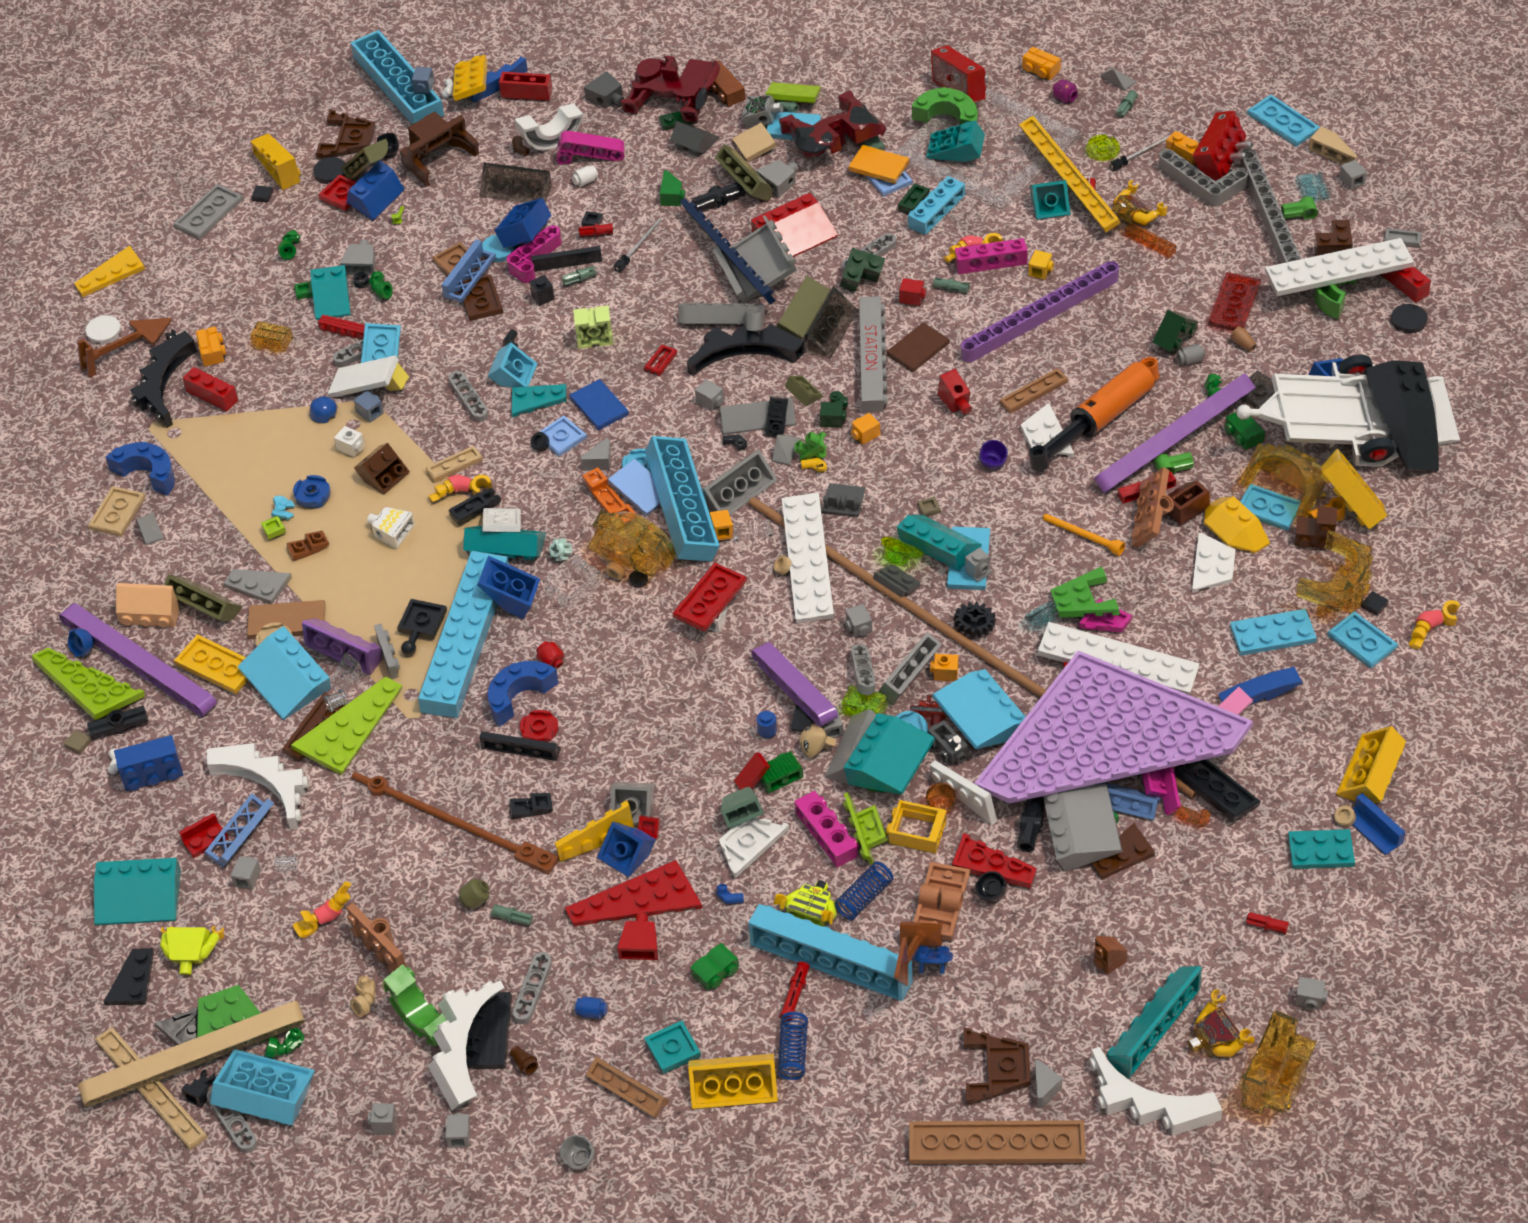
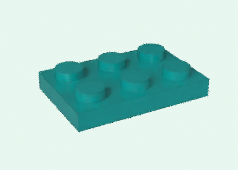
[1288,829,1355,869]

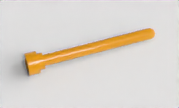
[1043,514,1125,556]

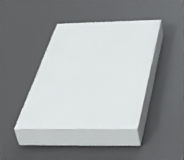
[483,508,521,532]

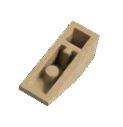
[1309,126,1357,165]

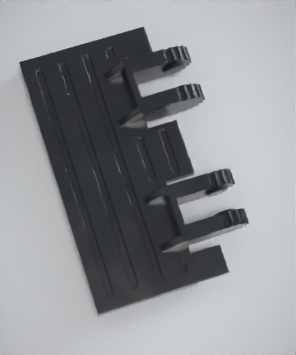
[466,992,512,1069]

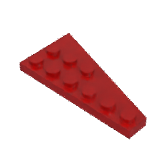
[565,860,703,926]

